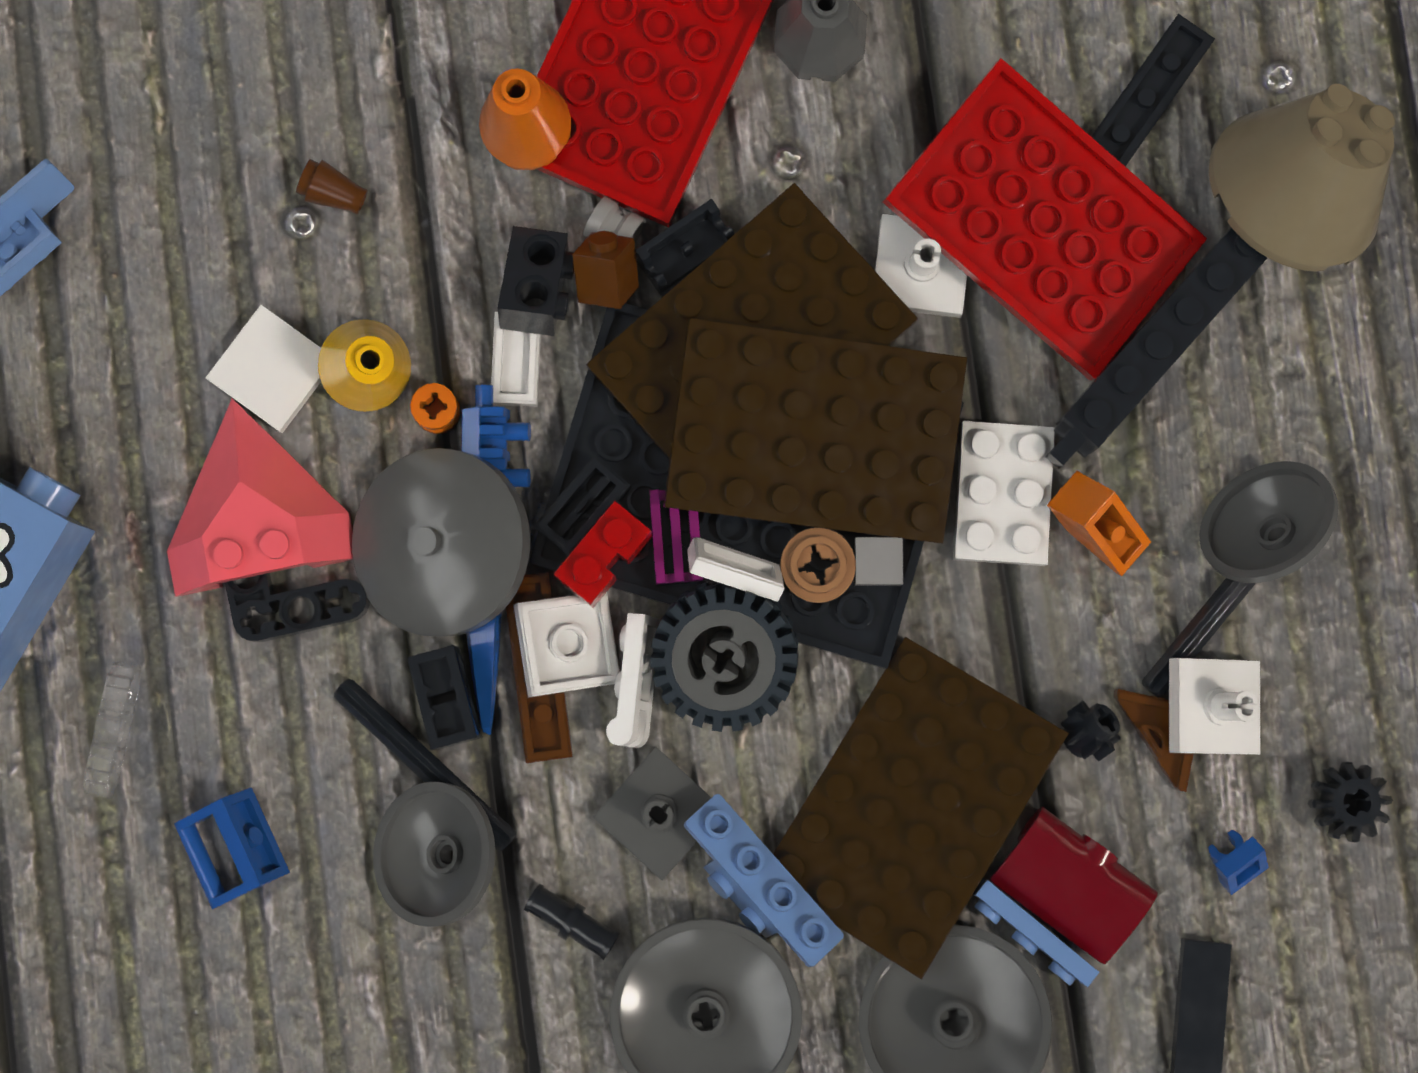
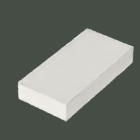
[491,312,541,407]
[687,537,784,602]

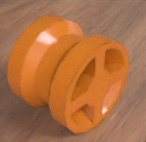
[410,383,461,434]

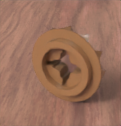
[781,528,856,603]

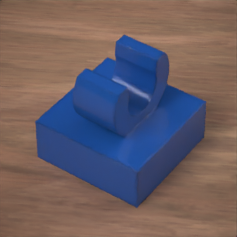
[1208,830,1269,895]

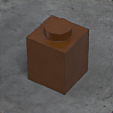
[572,231,639,309]

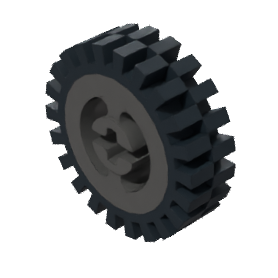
[650,582,799,732]

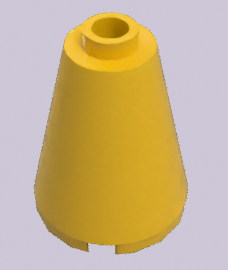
[318,319,411,412]

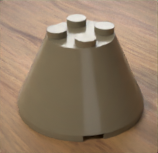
[1209,84,1395,272]

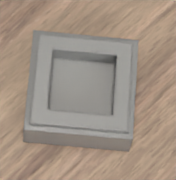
[854,537,903,586]

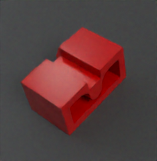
[554,501,653,608]

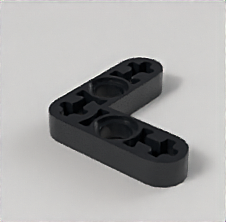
[225,573,370,642]

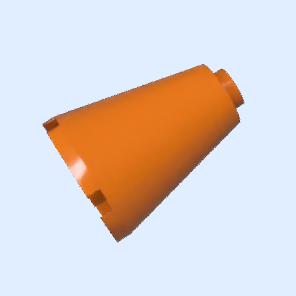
[479,68,571,170]

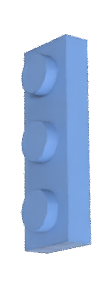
[973,878,1099,987]

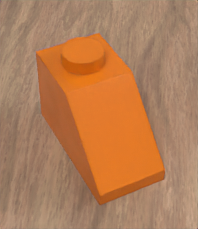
[1047,471,1151,576]

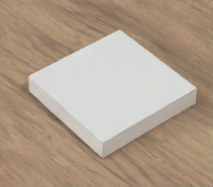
[206,305,321,433]
[514,592,620,698]

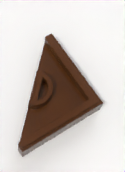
[1114,689,1194,792]

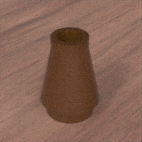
[296,159,368,215]

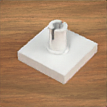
[874,214,967,318]
[1169,658,1260,755]

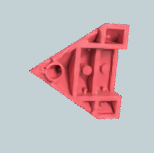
[167,398,353,597]

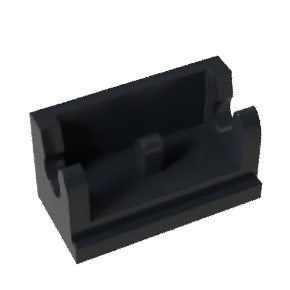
[635,199,735,297]

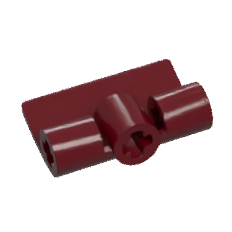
[990,806,1158,964]

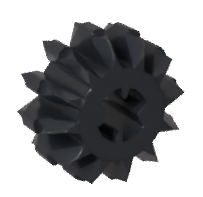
[1307,762,1393,843]

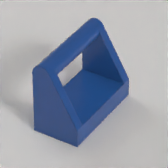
[174,787,290,910]

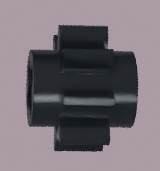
[1061,701,1121,762]

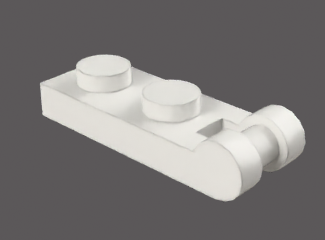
[606,613,661,748]

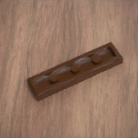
[506,572,573,763]

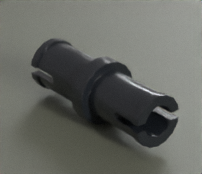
[524,884,620,960]

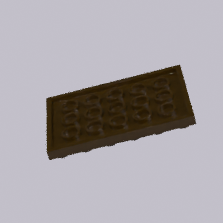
[586,183,918,459]
[663,318,968,544]
[773,637,1069,980]

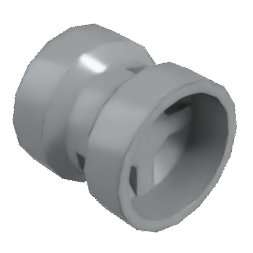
[583,196,646,243]

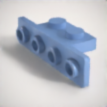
[0,159,74,296]
[684,794,844,967]

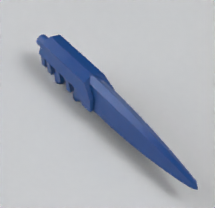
[461,385,531,735]

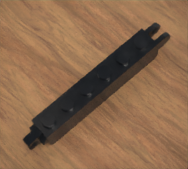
[1045,227,1267,469]

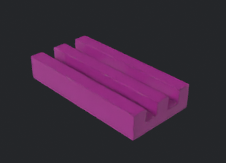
[649,489,703,585]

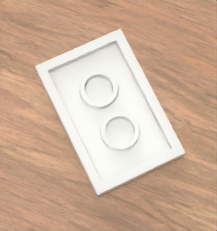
[953,421,1055,566]

